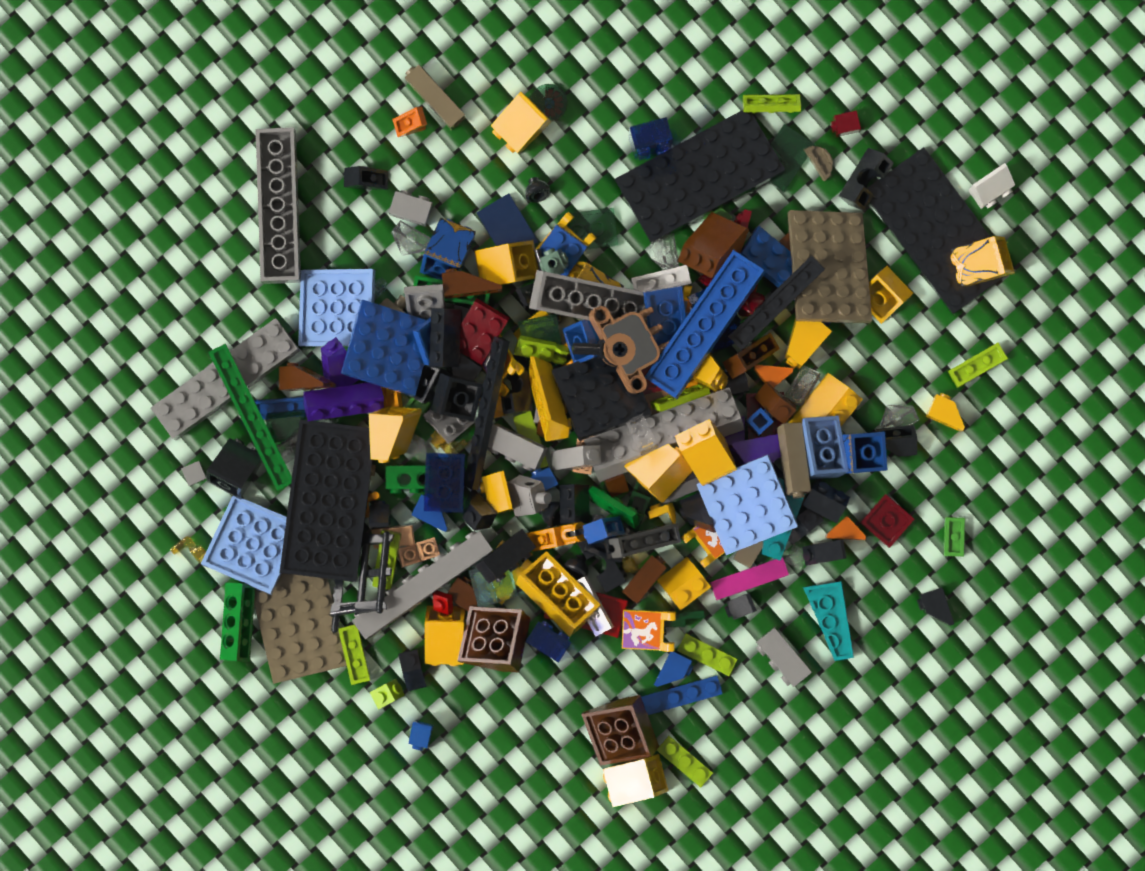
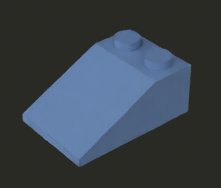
[802,416,849,480]

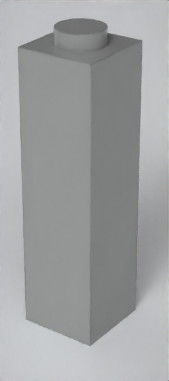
[551,445,601,471]

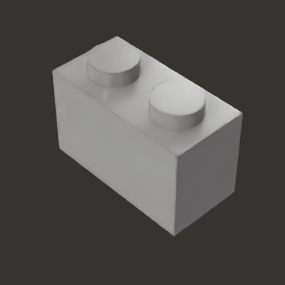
[389,190,433,227]

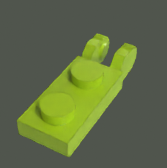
[514,335,570,365]

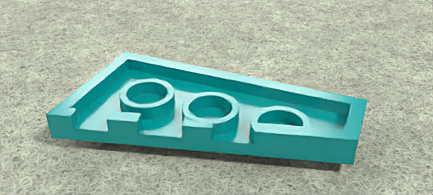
[803,581,854,661]

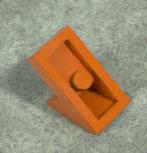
[392,106,427,137]

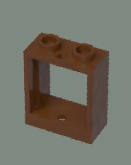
[622,555,667,604]

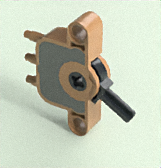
[572,306,669,394]

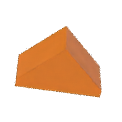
[753,365,793,388]
[825,516,866,540]

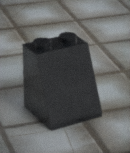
[207,438,263,500]

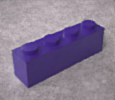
[303,383,384,421]

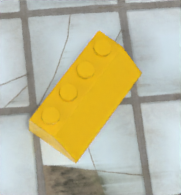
[528,356,572,441]
[788,373,863,426]
[516,551,601,637]

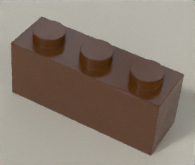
[722,333,780,379]

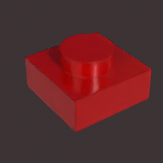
[432,590,453,615]

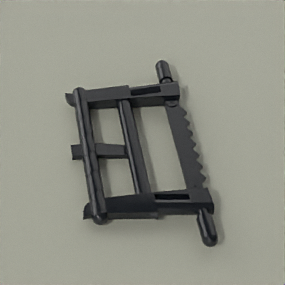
[330,531,394,633]

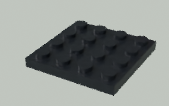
[552,350,652,441]

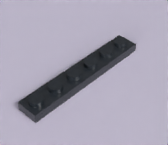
[729,255,825,350]

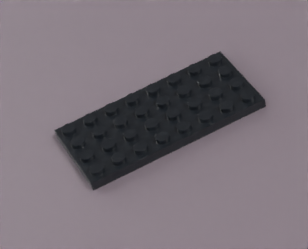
[615,110,785,244]
[867,147,1005,315]
[279,419,373,582]

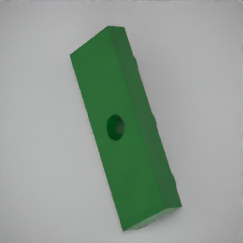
[589,486,639,529]

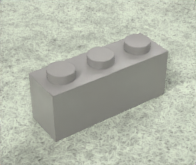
[488,423,548,471]
[756,627,811,687]

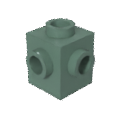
[539,248,569,275]

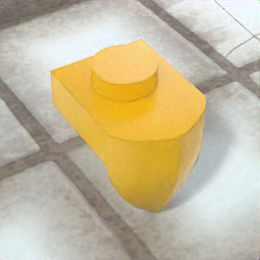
[647,503,676,524]

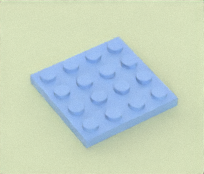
[298,269,375,347]
[696,455,798,555]
[201,496,287,595]

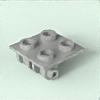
[423,409,475,444]

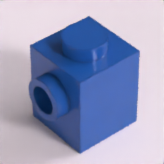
[745,408,774,436]
[530,467,559,492]

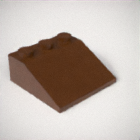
[678,212,749,278]
[457,606,531,673]
[581,695,659,766]

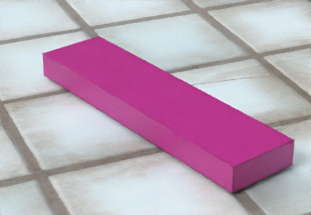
[710,557,789,600]

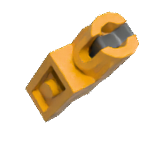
[526,522,586,552]

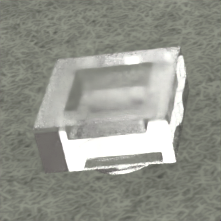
[784,544,805,570]

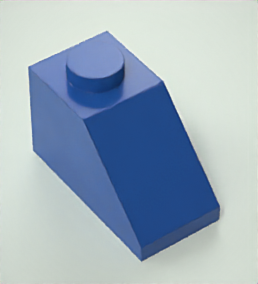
[411,493,448,532]
[583,516,625,544]
[653,652,693,687]
[408,721,434,751]

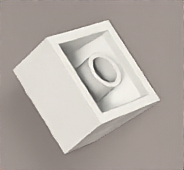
[968,163,1015,209]

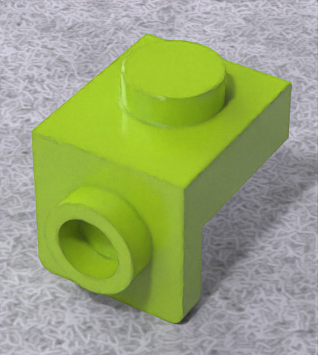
[369,679,404,710]

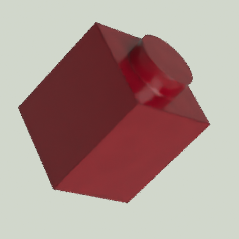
[831,110,861,137]

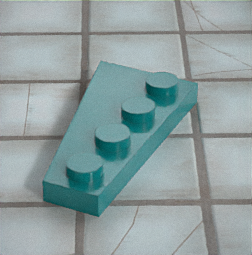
[761,478,804,561]

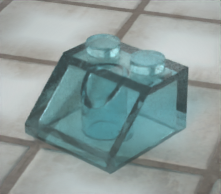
[468,567,518,607]

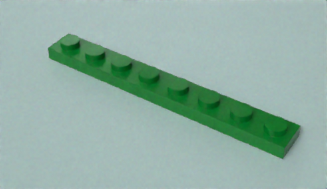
[208,343,292,491]

